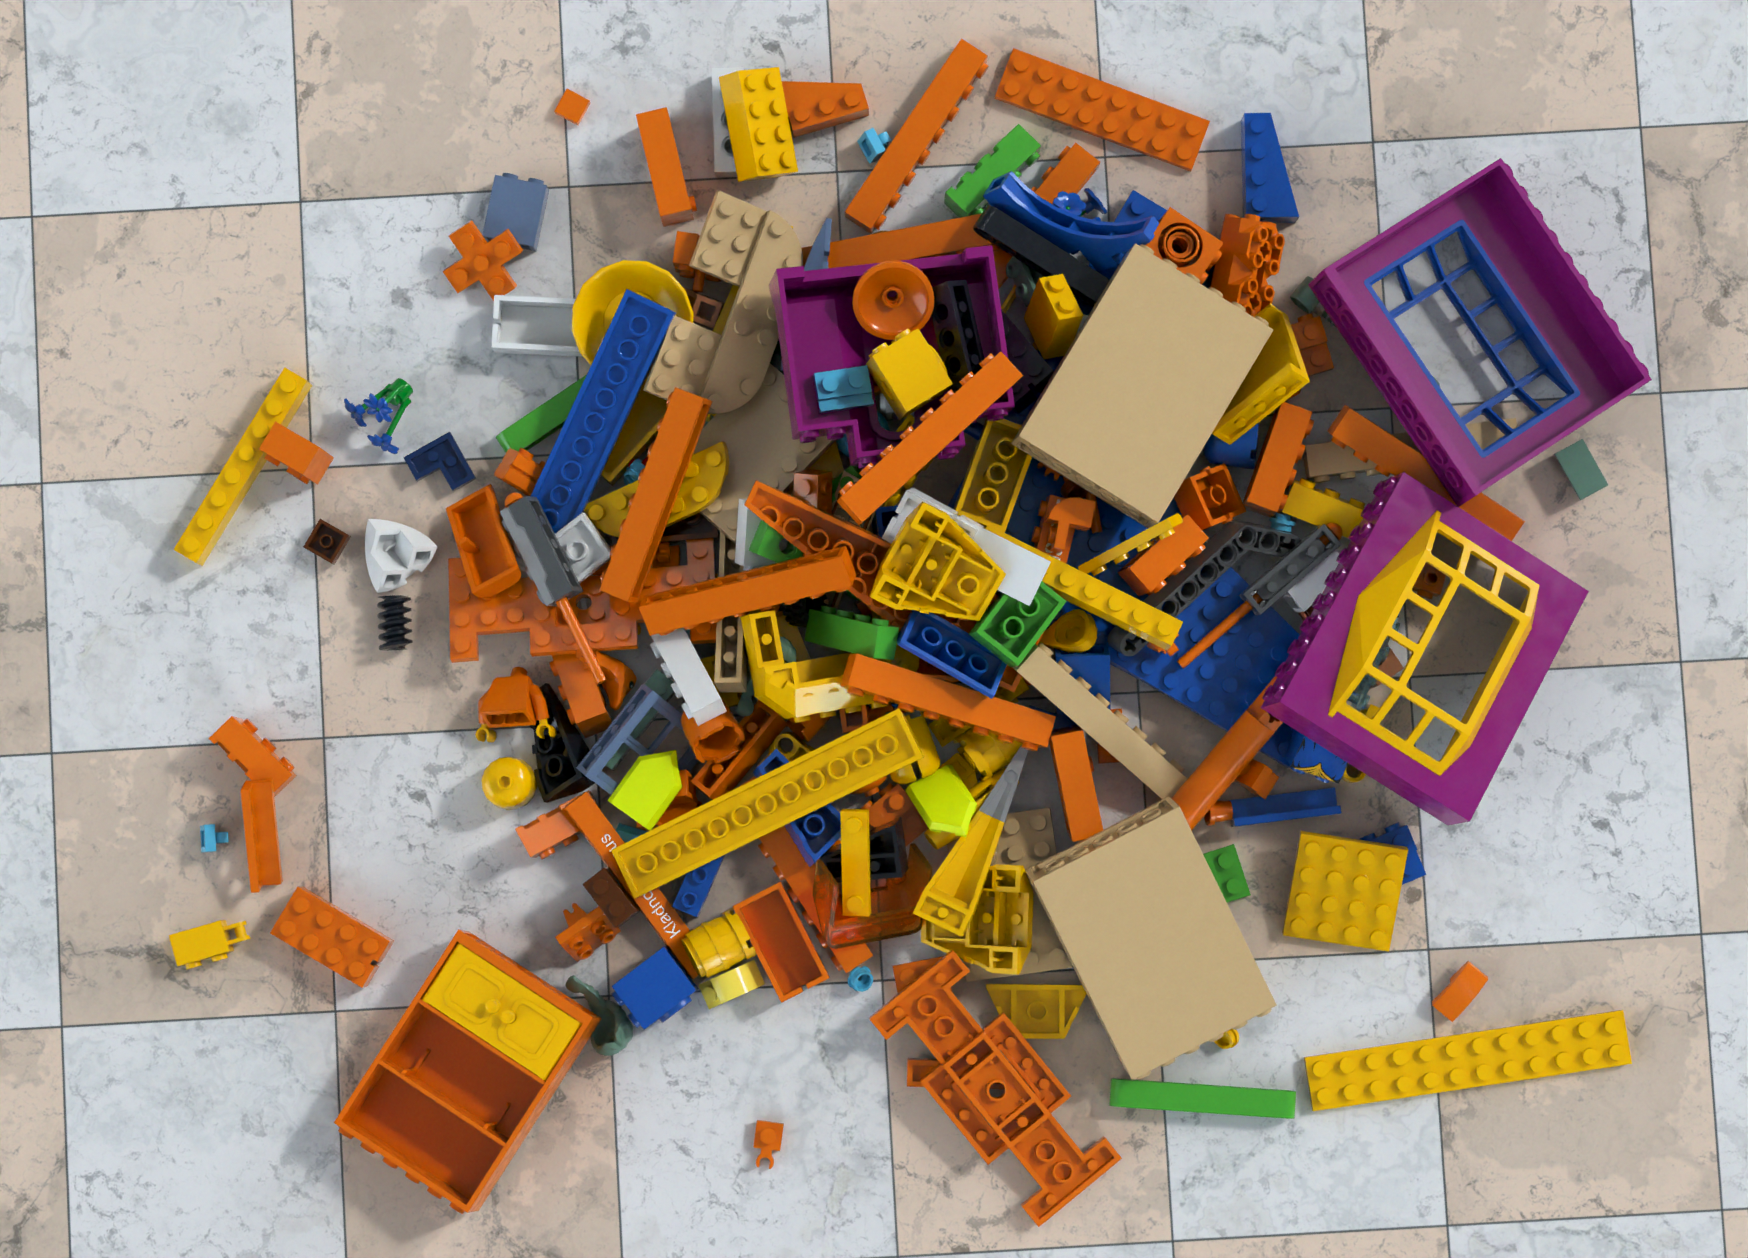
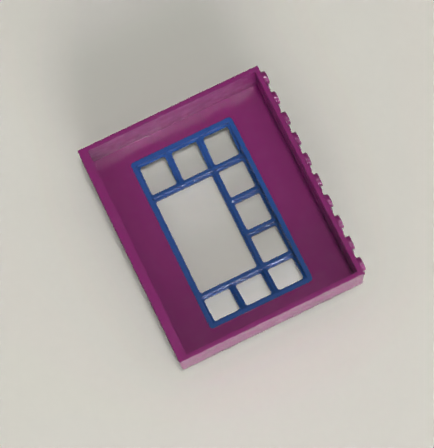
[1308,158,1652,507]

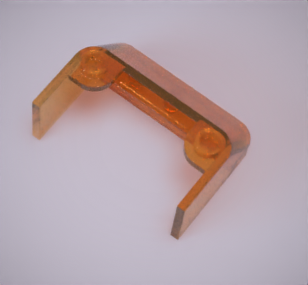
[812,843,933,949]

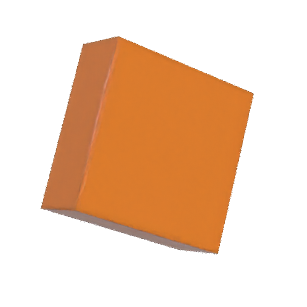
[554,89,591,125]

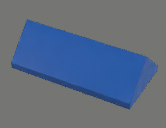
[897,610,1007,699]

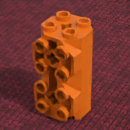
[1210,214,1285,317]

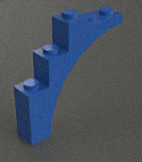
[983,171,1159,273]

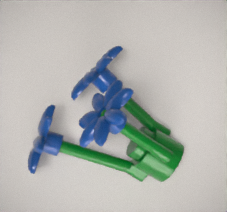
[344,378,413,454]

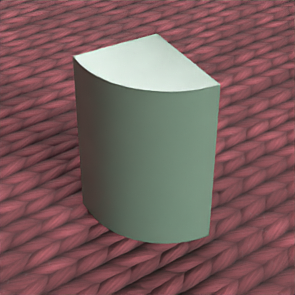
[1554,439,1608,500]

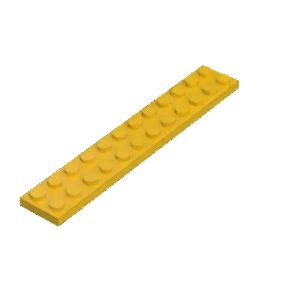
[611,708,924,899]
[1304,1010,1632,1111]

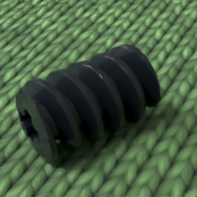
[377,595,413,651]

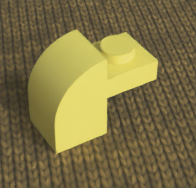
[698,960,765,1009]

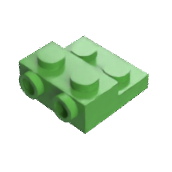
[1203,844,1251,903]

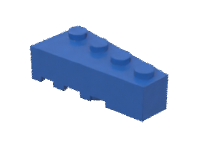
[1241,113,1299,223]
[753,748,841,867]

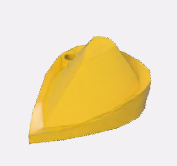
[1039,609,1097,652]

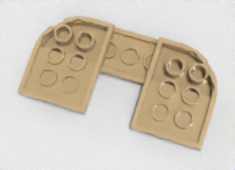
[643,191,803,414]

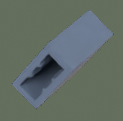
[482,173,549,251]

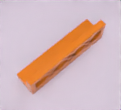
[240,779,283,893]

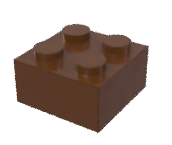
[303,519,351,565]

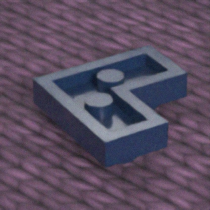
[403,432,476,492]

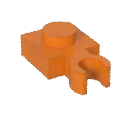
[753,1120,784,1169]

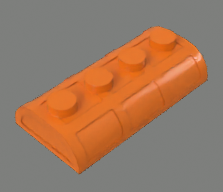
[445,484,521,597]

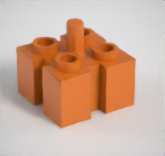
[673,231,721,292]

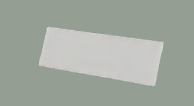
[889,493,1051,606]

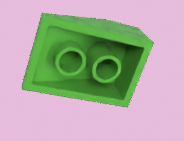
[969,581,1067,668]

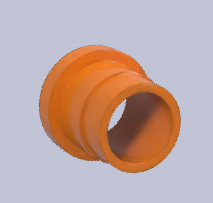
[1204,800,1233,826]

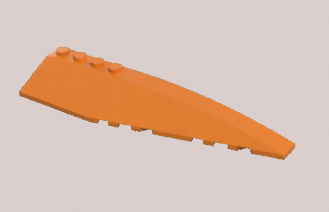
[744,480,1044,692]

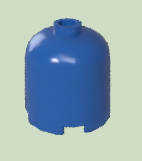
[1203,423,1259,470]

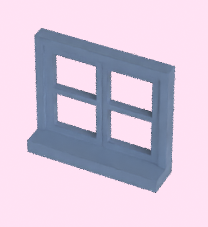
[576,683,699,795]

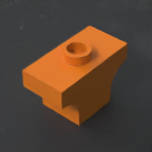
[1234,759,1279,799]

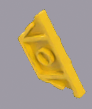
[986,984,1086,1039]

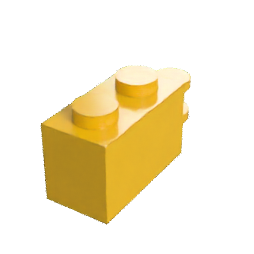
[169,920,251,970]

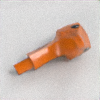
[575,648,637,710]

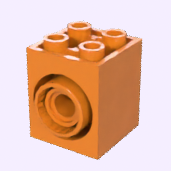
[1146,207,1223,285]

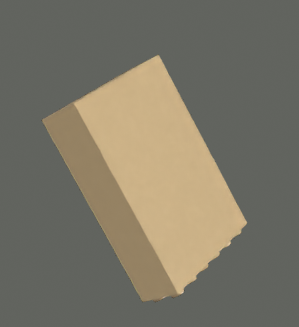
[1011,243,1273,528]
[1025,797,1277,1080]

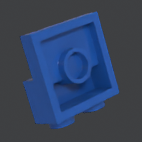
[1359,822,1426,885]

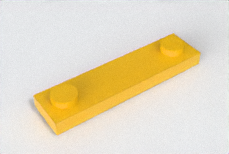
[840,809,871,917]

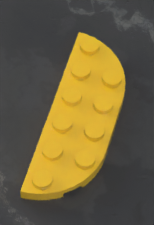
[584,441,729,537]

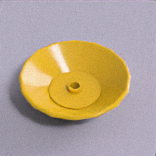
[571,260,694,382]

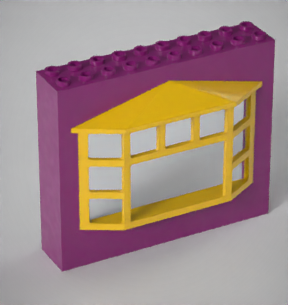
[1261,472,1589,826]

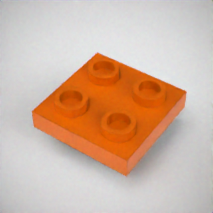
[555,903,621,962]

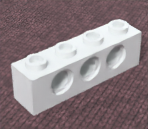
[712,67,744,178]

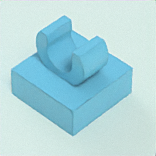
[857,128,892,164]
[200,824,229,853]

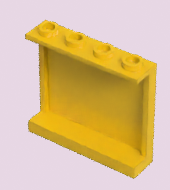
[1212,303,1310,445]

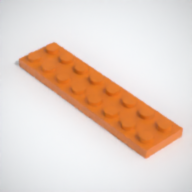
[994,48,1210,172]

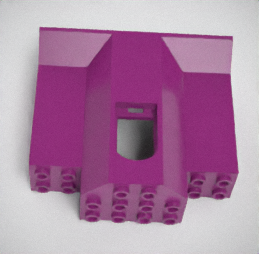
[769,245,1015,469]

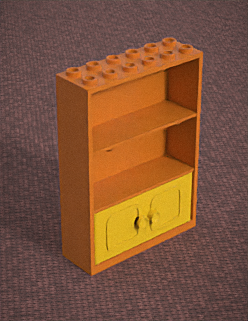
[334,929,602,1214]

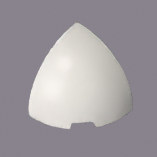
[365,519,437,593]

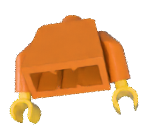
[475,667,556,743]

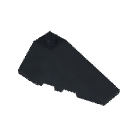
[530,683,595,803]

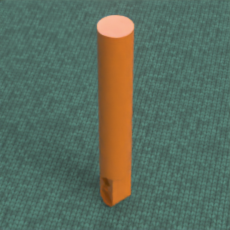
[1171,676,1283,831]

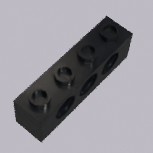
[931,280,985,393]

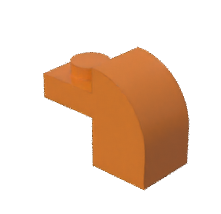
[1044,497,1096,553]

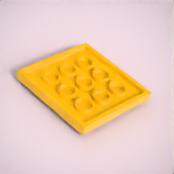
[1282,831,1408,952]

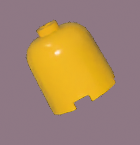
[481,757,537,810]

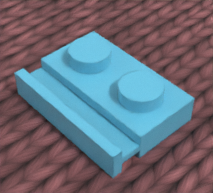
[813,365,874,414]

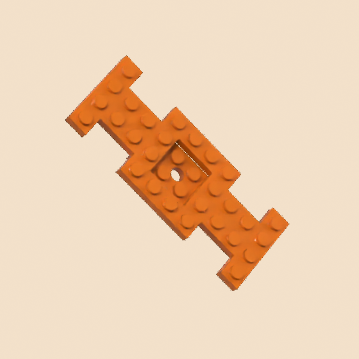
[448,538,717,663]
[869,950,1122,1227]

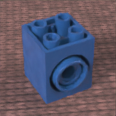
[611,946,699,1030]

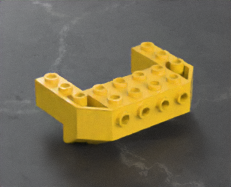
[741,609,919,723]

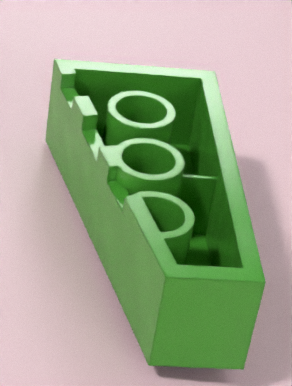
[944,124,1041,218]
[804,605,899,660]

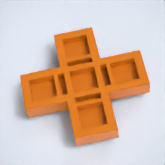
[443,220,523,301]

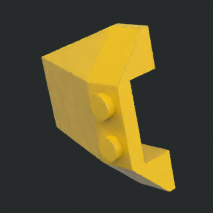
[870,501,1006,621]
[921,864,1034,975]

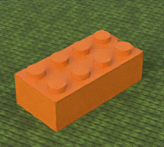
[1242,402,1314,518]
[732,882,830,1003]
[270,886,394,988]

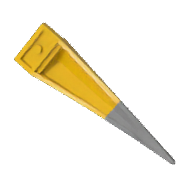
[913,745,1029,937]

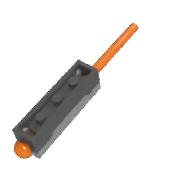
[500,492,607,685]
[1177,523,1343,669]

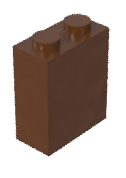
[582,868,640,928]

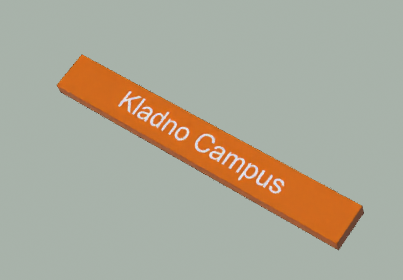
[564,791,698,979]

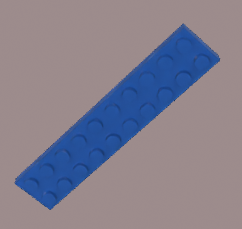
[531,289,676,533]

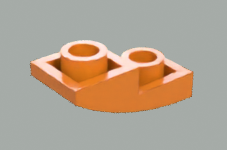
[1432,961,1488,1022]

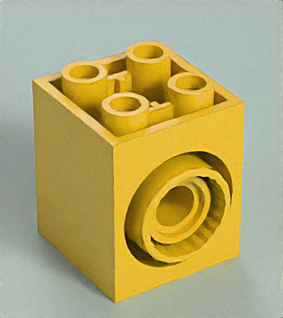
[865,328,953,421]

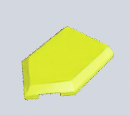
[607,750,682,831]
[905,765,977,837]

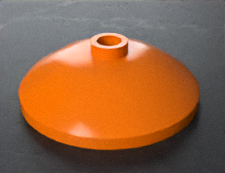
[852,261,934,340]

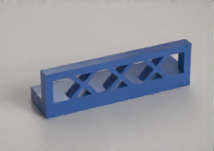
[1228,787,1341,827]

